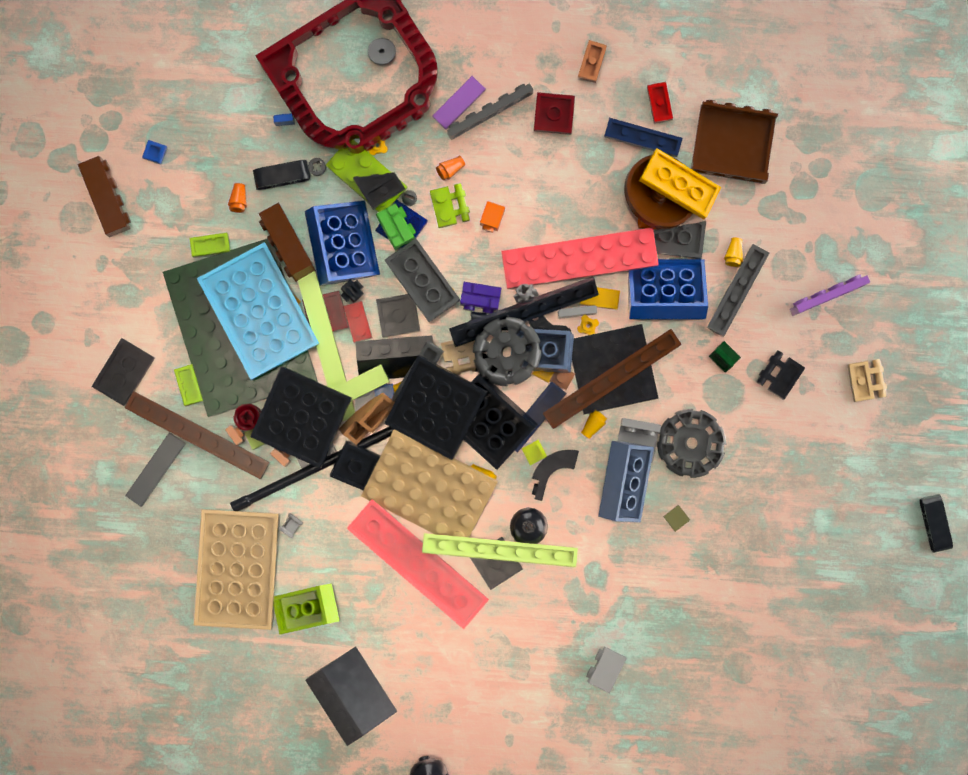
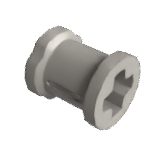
[278,513,303,538]

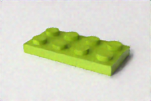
[326,139,408,212]

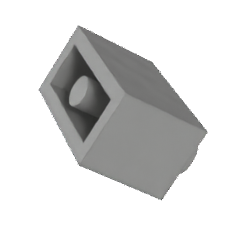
[586,646,627,693]

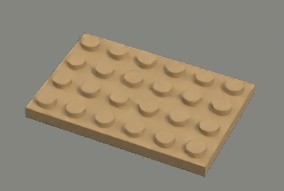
[361,429,498,538]
[194,509,279,630]

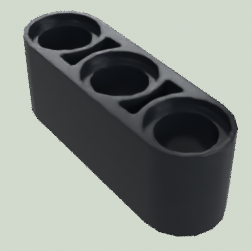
[253,160,310,190]
[919,494,953,553]

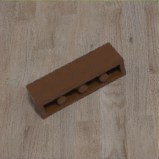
[78,156,131,237]
[258,202,316,282]

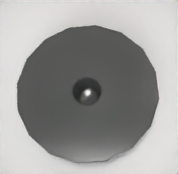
[368,38,396,65]

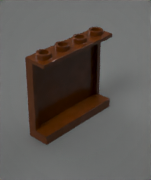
[691,100,778,184]

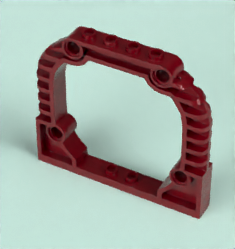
[255,0,438,154]

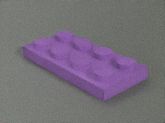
[789,275,870,316]

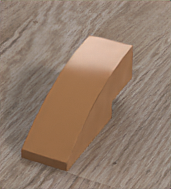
[339,393,395,445]

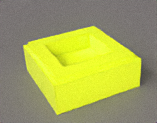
[522,440,547,465]

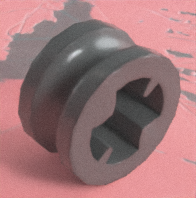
[308,158,326,176]

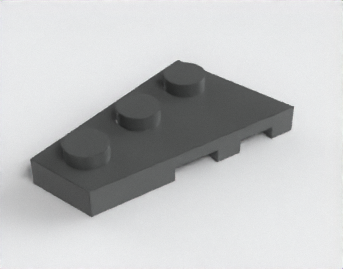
[653,221,706,259]

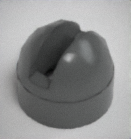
[402,190,417,206]

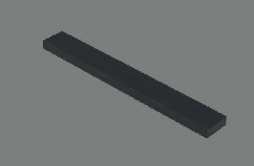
[449,276,599,347]

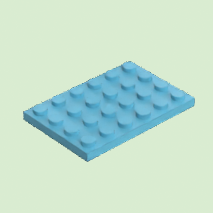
[197,242,319,380]

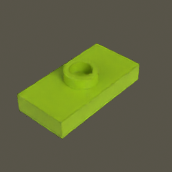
[189,232,230,257]
[174,364,203,406]

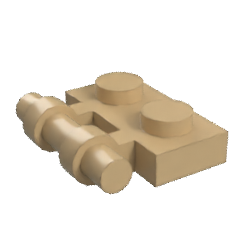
[441,340,476,375]
[847,359,887,402]

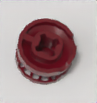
[233,404,261,431]

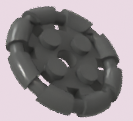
[473,317,542,386]
[657,409,726,478]

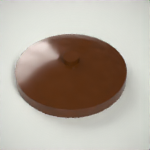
[624,155,693,229]

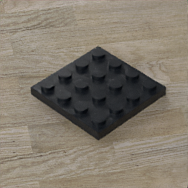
[572,324,659,415]
[384,355,488,460]
[250,366,352,468]

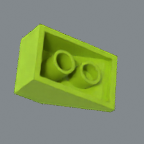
[273,583,340,635]

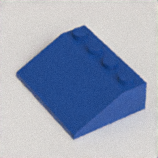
[305,200,380,286]
[628,259,708,319]

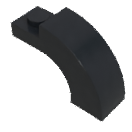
[531,450,579,501]

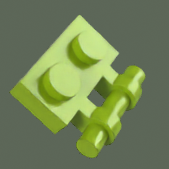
[430,183,470,228]

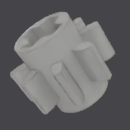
[514,284,539,303]

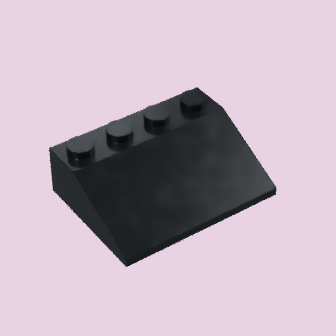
[463,374,538,470]
[305,646,397,746]

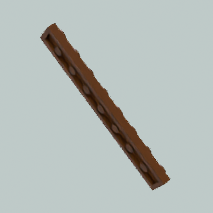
[542,329,682,429]
[125,391,270,479]

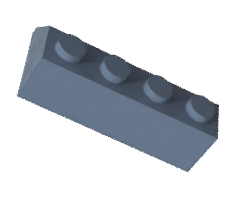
[598,441,654,522]

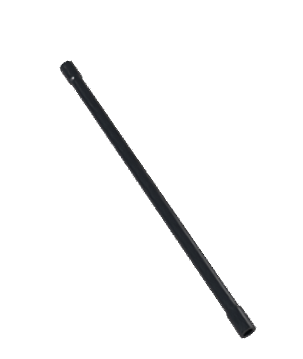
[230,427,394,511]

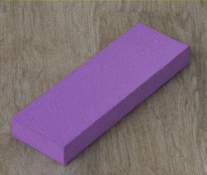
[432,76,486,130]

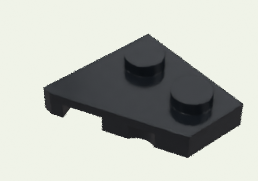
[353,172,405,210]

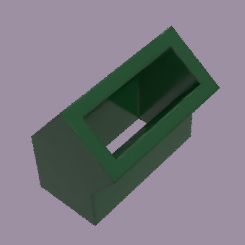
[709,341,741,373]

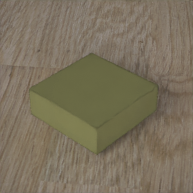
[663,505,690,532]

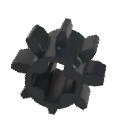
[341,279,364,303]

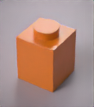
[480,201,505,233]

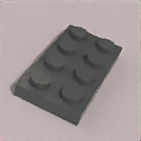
[385,238,460,322]

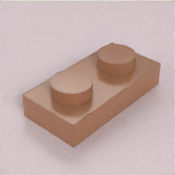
[578,40,607,83]

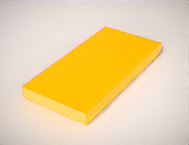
[639,148,721,220]

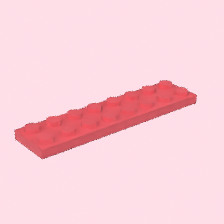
[501,227,659,289]
[347,499,489,629]

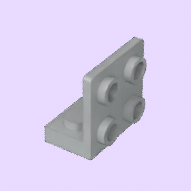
[618,418,661,463]

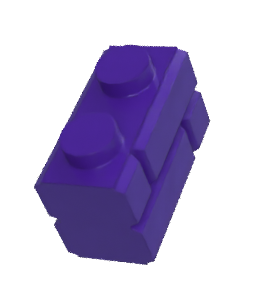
[460,281,501,314]

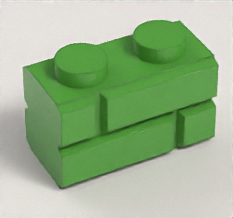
[376,204,416,250]

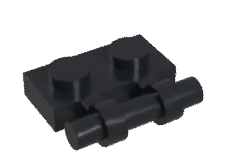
[757,350,805,400]

